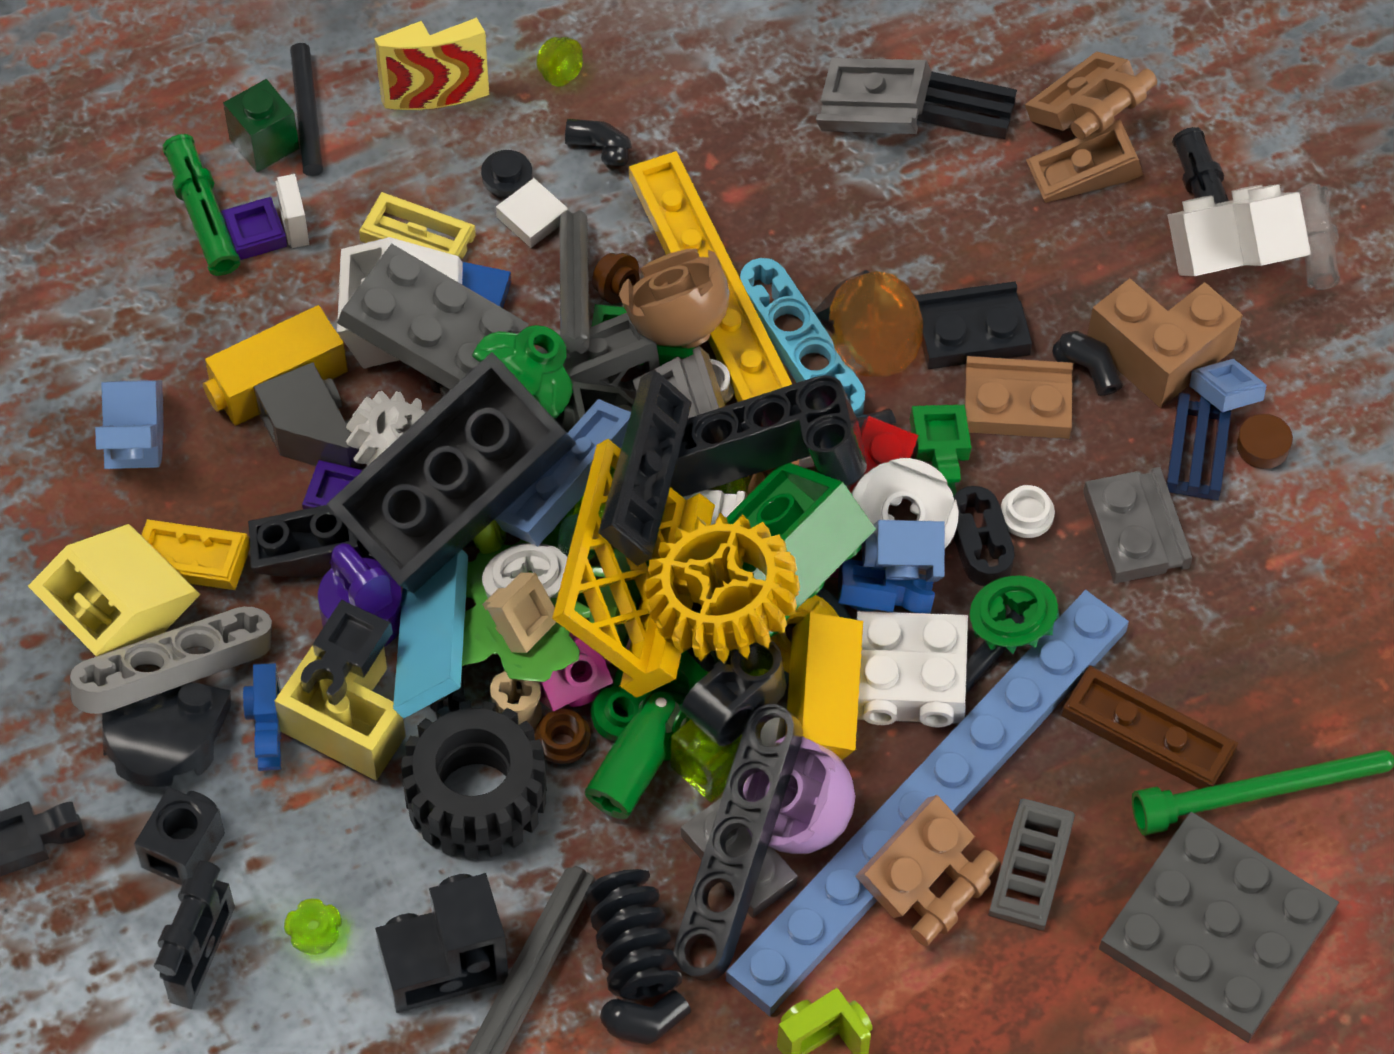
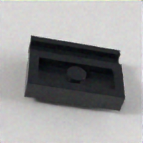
[912,281,1032,369]

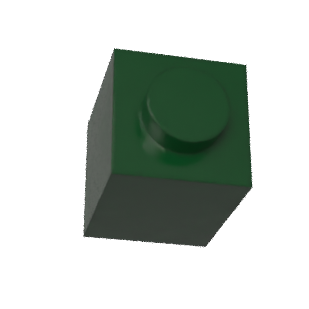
[223,79,300,172]

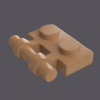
[1025,51,1157,140]
[855,795,1000,946]

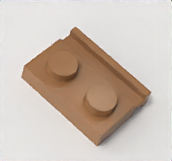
[964,356,1073,439]

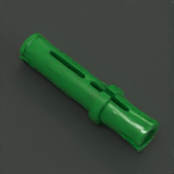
[163,134,240,276]

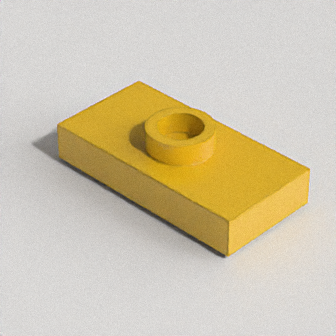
[141,519,250,590]

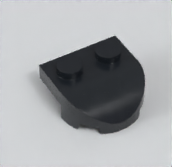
[102,682,231,787]

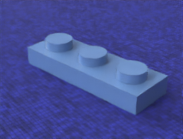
[495,399,631,547]

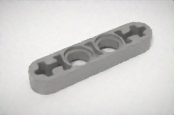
[70,606,272,714]

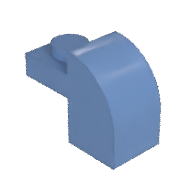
[95,380,164,469]

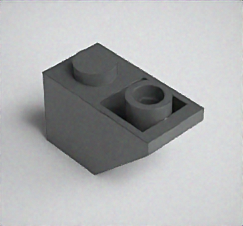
[254,362,361,470]

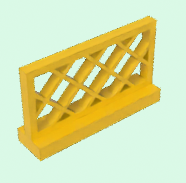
[552,439,715,698]

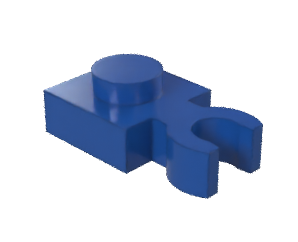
[838,559,935,614]
[243,663,282,771]

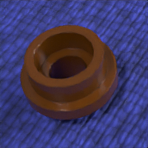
[592,253,640,304]
[534,709,591,764]

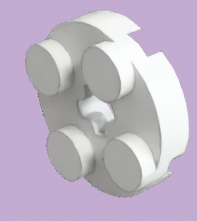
[852,458,959,549]

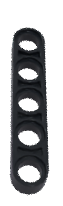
[674,704,803,981]

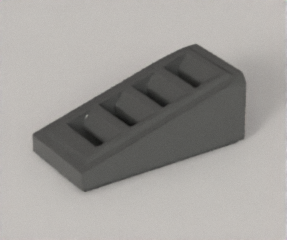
[988,799,1075,931]

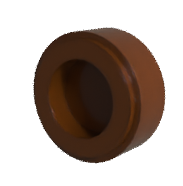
[1237,414,1293,469]

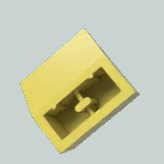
[28,524,201,656]

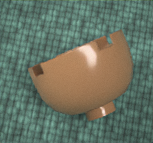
[619,248,730,348]

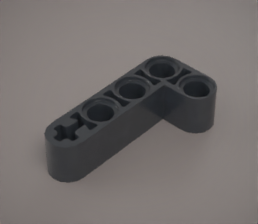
[670,375,867,497]

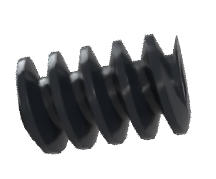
[585,869,682,1000]

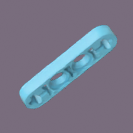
[740,258,865,416]

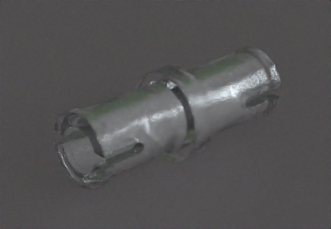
[1296,184,1341,290]

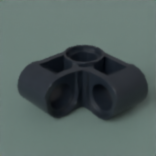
[678,640,786,746]

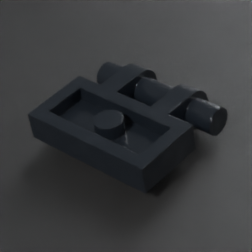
[154,861,235,1009]

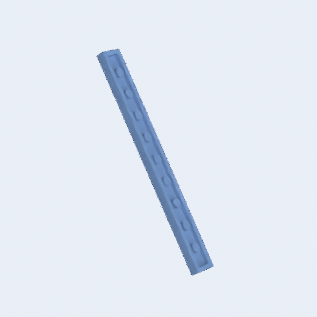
[726,589,1129,1016]

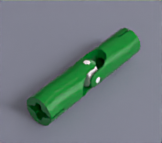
[584,610,708,820]

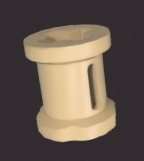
[490,670,542,730]

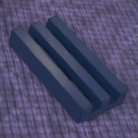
[1166,393,1231,500]

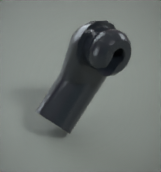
[565,119,632,166]
[600,989,691,1045]

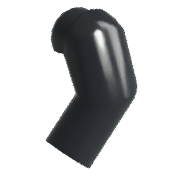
[1052,331,1123,396]

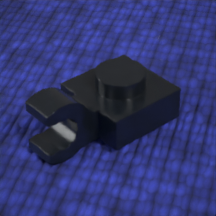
[0,801,86,877]

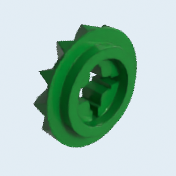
[970,576,1059,654]

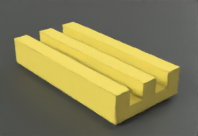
[359,192,476,259]

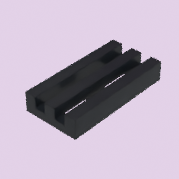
[917,72,1017,139]

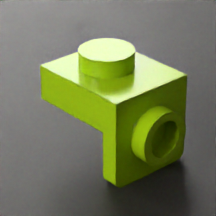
[777,988,873,1054]

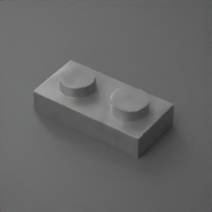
[681,797,798,918]

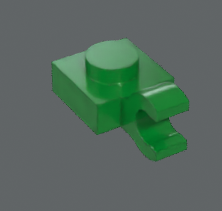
[909,404,972,497]

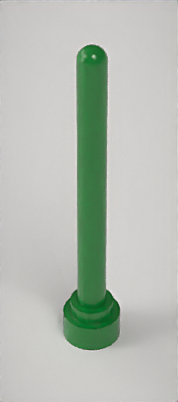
[1132,750,1394,836]

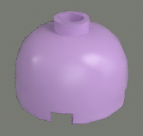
[743,737,856,854]

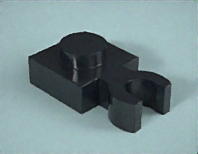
[301,600,393,706]

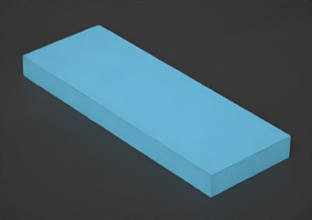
[393,550,468,719]

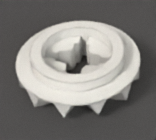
[482,543,568,599]

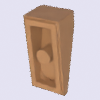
[1026,119,1143,203]

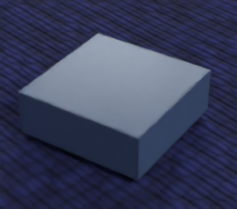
[1189,359,1267,412]

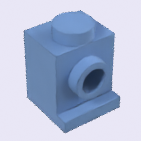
[862,520,945,582]

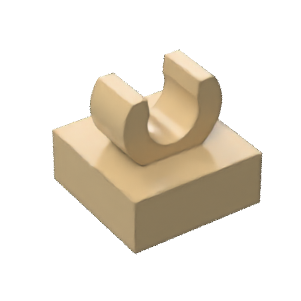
[482,573,556,653]

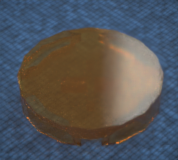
[829,271,923,377]

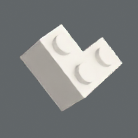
[1167,184,1311,276]

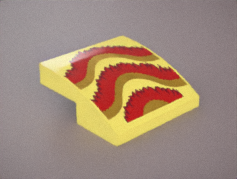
[374,18,489,110]

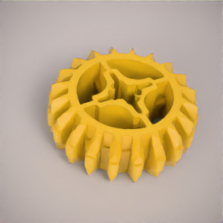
[644,512,800,663]

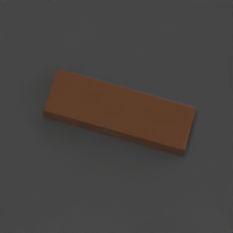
[1062,665,1238,789]

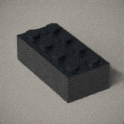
[327,352,577,594]

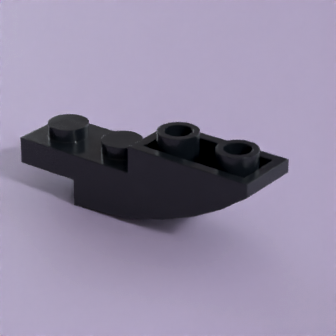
[248,505,475,578]

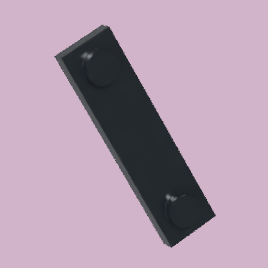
[598,369,692,566]

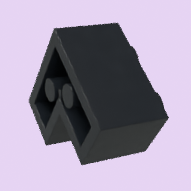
[375,873,508,1013]

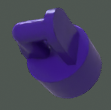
[318,543,402,647]

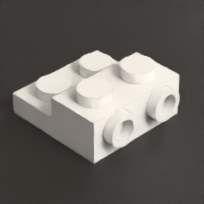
[857,611,968,727]

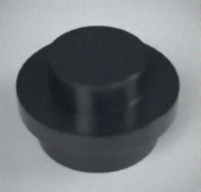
[481,150,532,199]

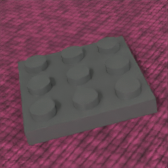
[1099,812,1339,1043]

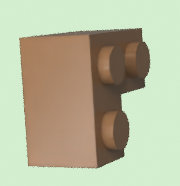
[1087,278,1243,408]

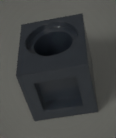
[134,787,225,885]

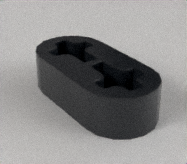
[953,486,1015,587]

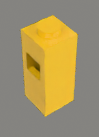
[203,305,348,426]
[785,612,863,760]

